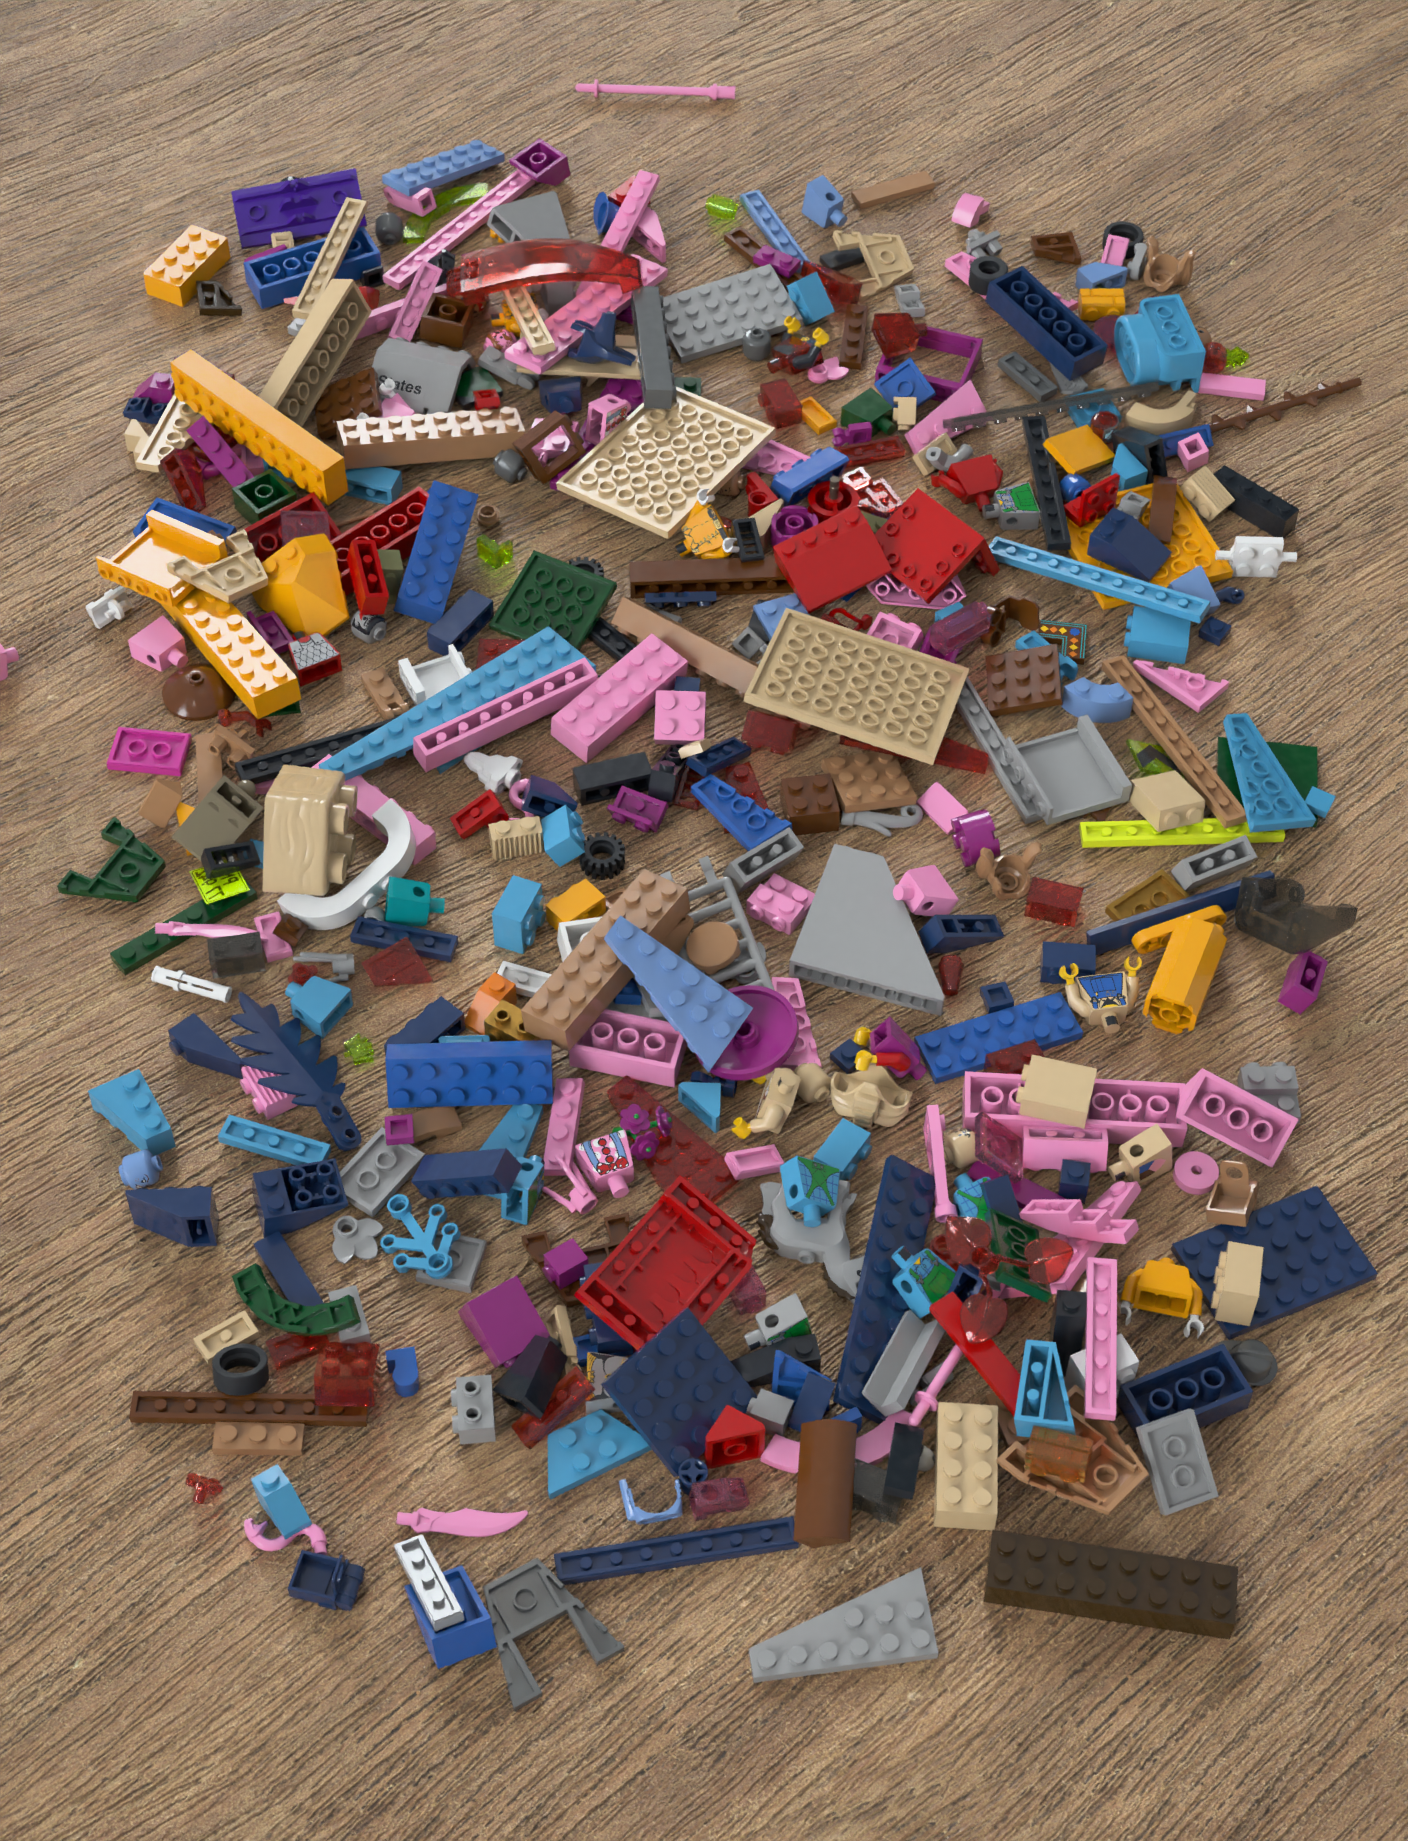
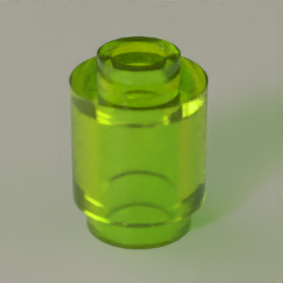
[705,194,738,220]

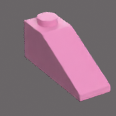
[631,206,666,263]

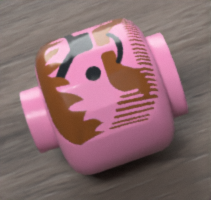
[483,329,517,353]

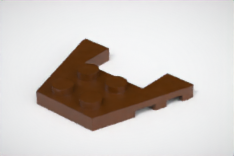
[521,1212,630,1308]

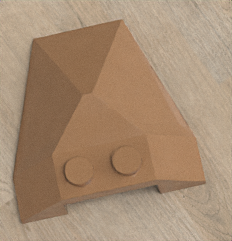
[996,1384,1149,1516]

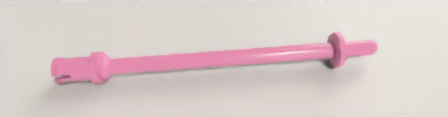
[575,79,735,100]
[909,1283,1006,1426]

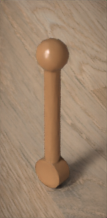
[334,510,374,528]

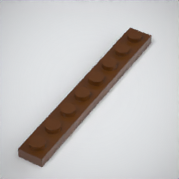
[129,1391,370,1427]

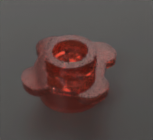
[288,962,318,986]

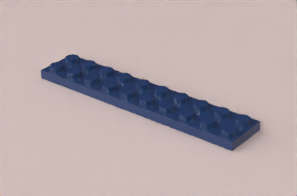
[833,1154,935,1425]

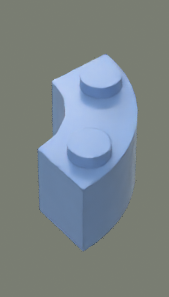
[1061,677,1133,723]

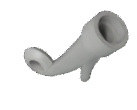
[841,805,923,837]

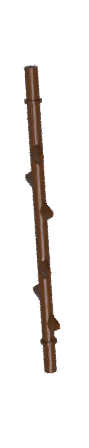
[1209,377,1362,433]

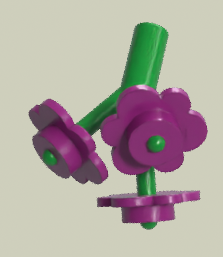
[612,1104,672,1161]

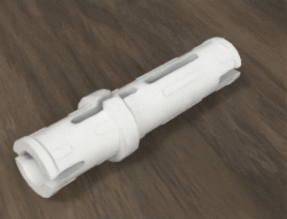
[151,966,232,1003]

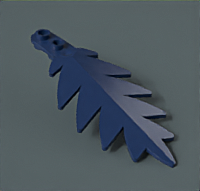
[230,992,362,1151]

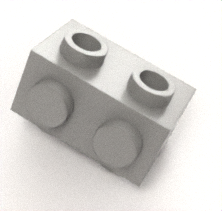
[451,1375,496,1445]

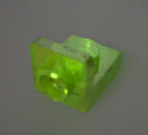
[476,534,513,569]

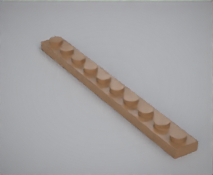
[1102,655,1247,829]

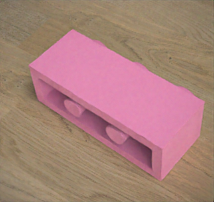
[1021,1125,1108,1173]

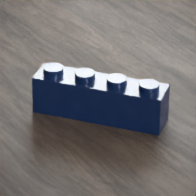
[411,1148,522,1199]

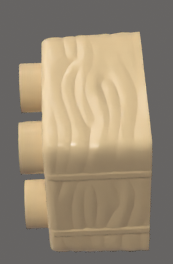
[263,765,358,896]

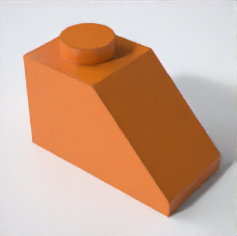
[465,972,517,1035]

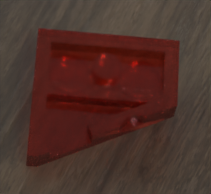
[856,478,903,519]

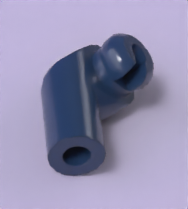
[1215,587,1245,604]

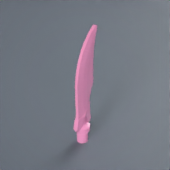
[155,921,269,942]
[396,1508,528,1537]

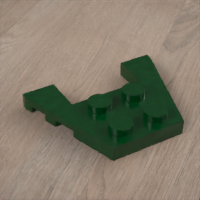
[57,817,166,903]

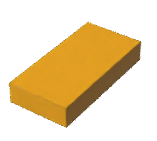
[793,396,837,435]

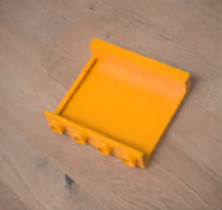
[96,510,228,608]

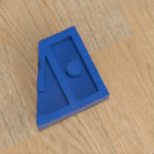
[771,1350,832,1411]

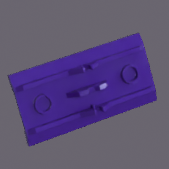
[231,168,367,250]

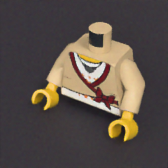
[731,1068,801,1139]

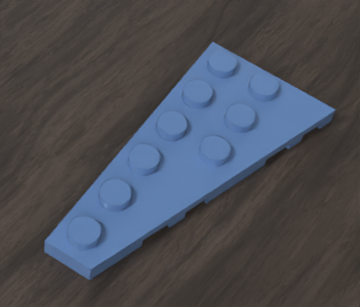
[604,915,753,1073]

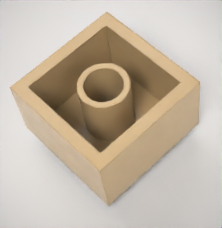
[1211,1241,1264,1326]

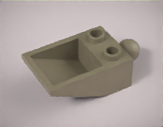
[172,775,264,865]

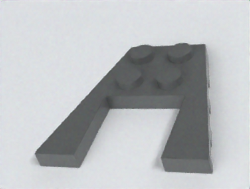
[483,1558,624,1712]

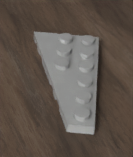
[749,1567,938,1683]

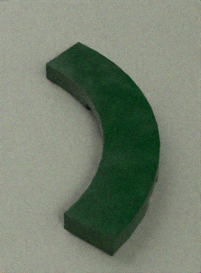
[232,1263,361,1336]

